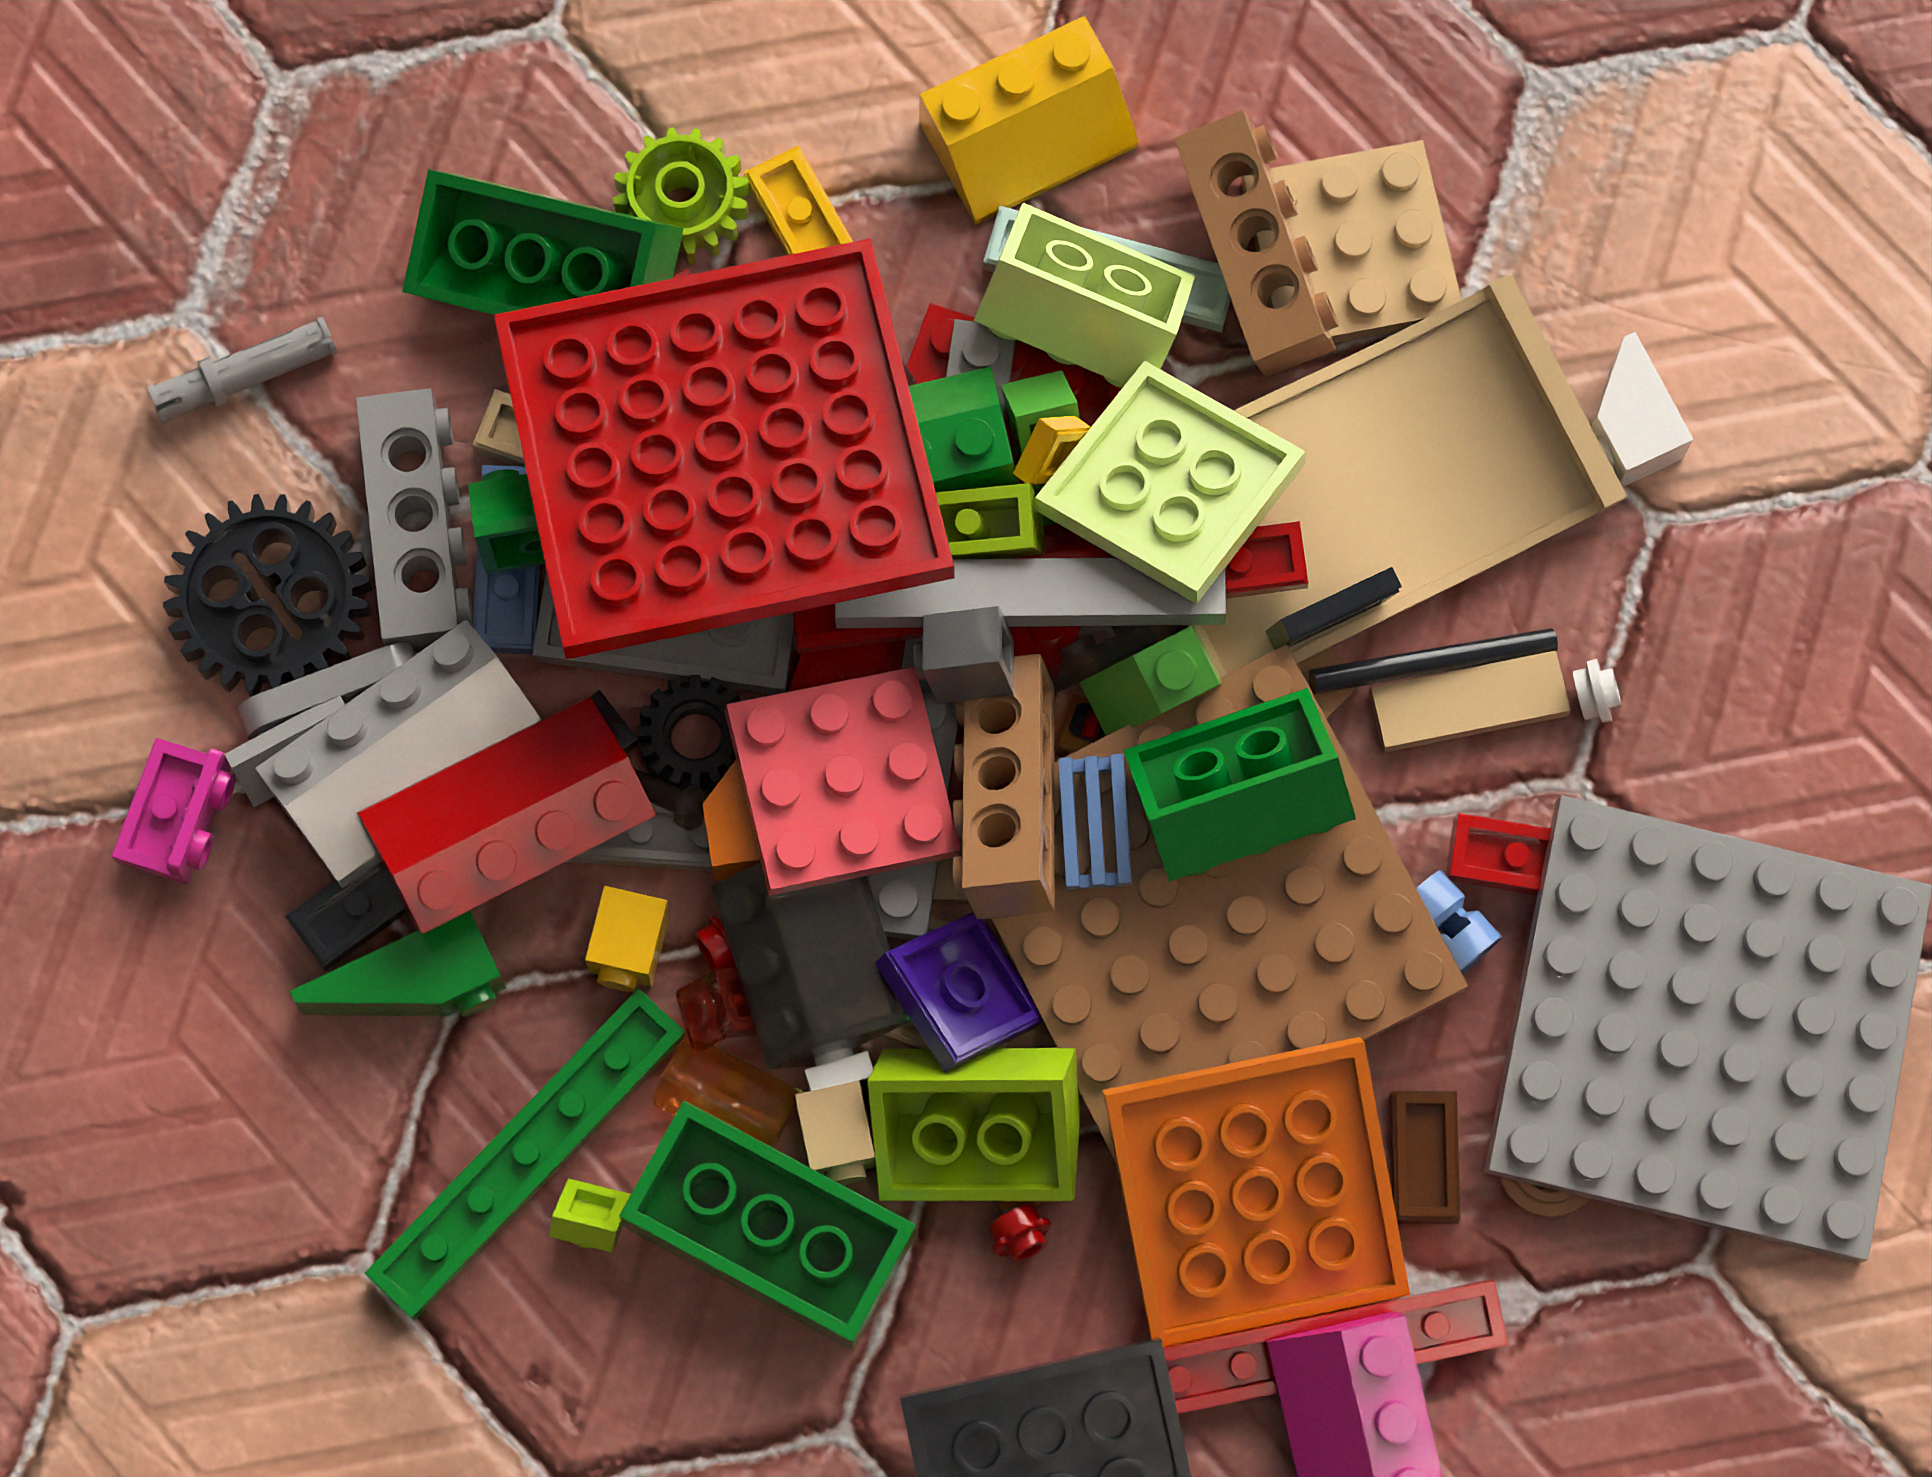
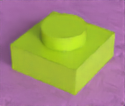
[549,1178,631,1253]

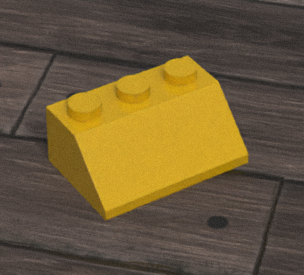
[919,16,1139,225]

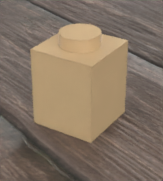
[795,1081,876,1185]

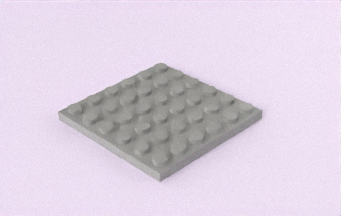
[1483,795,1932,1263]

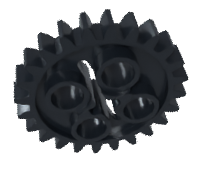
[163,494,373,697]

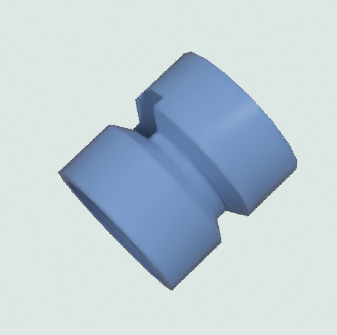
[1416,870,1502,975]

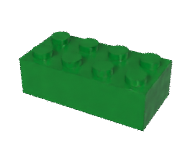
[619,1100,916,1351]

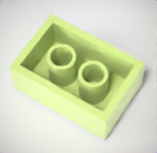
[974,203,1195,388]

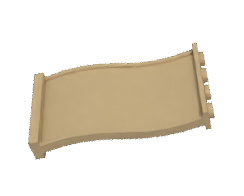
[1164,273,1627,677]

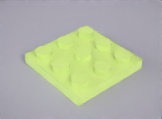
[1035,361,1305,604]

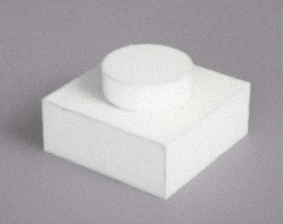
[805,1047,873,1091]

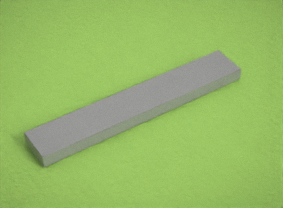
[835,558,1226,628]

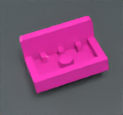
[111,738,236,885]

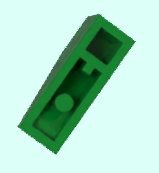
[290,910,506,1017]

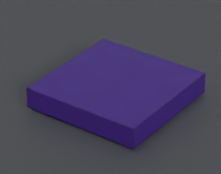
[875,912,1044,1072]

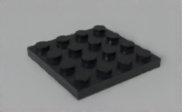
[899,1337,1192,1477]

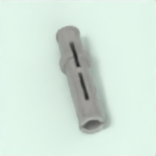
[147,317,338,424]

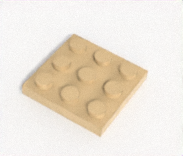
[1241,140,1462,344]

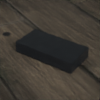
[1265,567,1402,650]

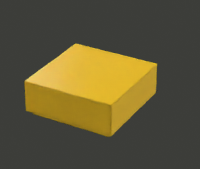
[1013,416,1091,485]

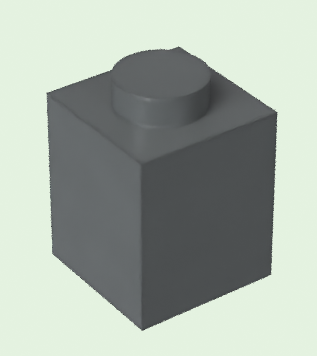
[913,606,1014,704]

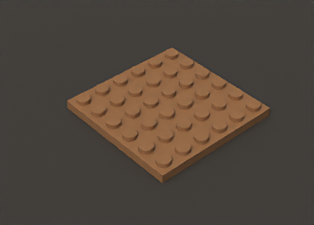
[952,644,1468,1162]

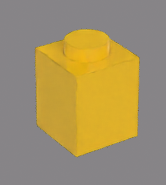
[585,886,671,992]

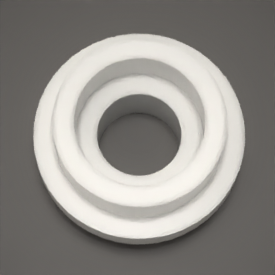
[1573,659,1621,723]

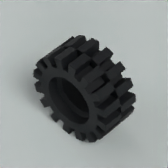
[637,674,740,798]

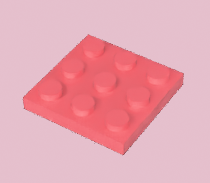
[725,667,961,896]

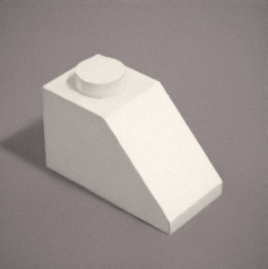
[1591,332,1694,487]

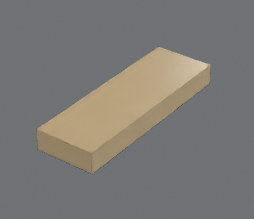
[1369,651,1571,753]

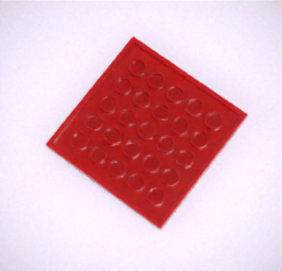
[494,238,955,660]

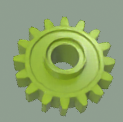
[613,127,749,265]

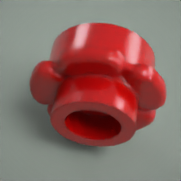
[694,916,750,978]
[989,1204,1052,1262]

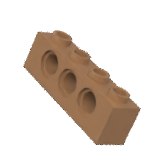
[1174,110,1339,378]
[953,654,1054,919]

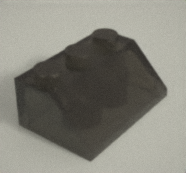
[711,862,912,1070]

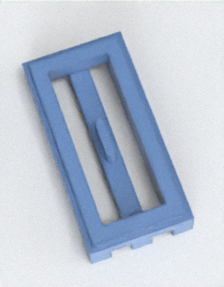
[1058,754,1132,890]

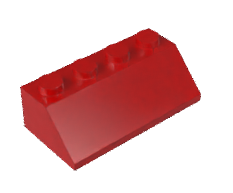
[357,696,656,934]

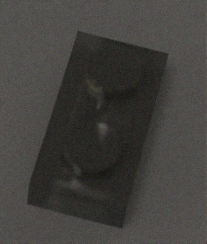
[1047,625,1181,694]

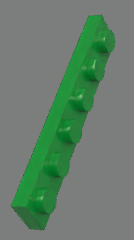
[364,988,686,1321]

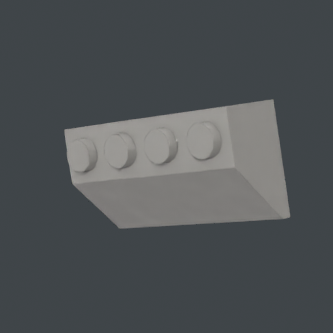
[255,620,542,889]

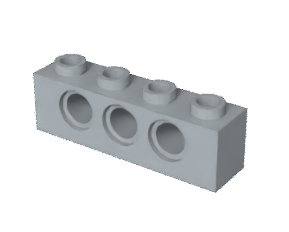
[356,388,473,653]

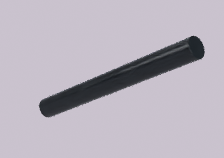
[1308,628,1558,694]

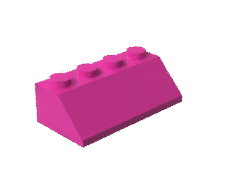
[1266,1311,1443,1477]

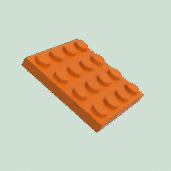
[1102,1037,1410,1347]

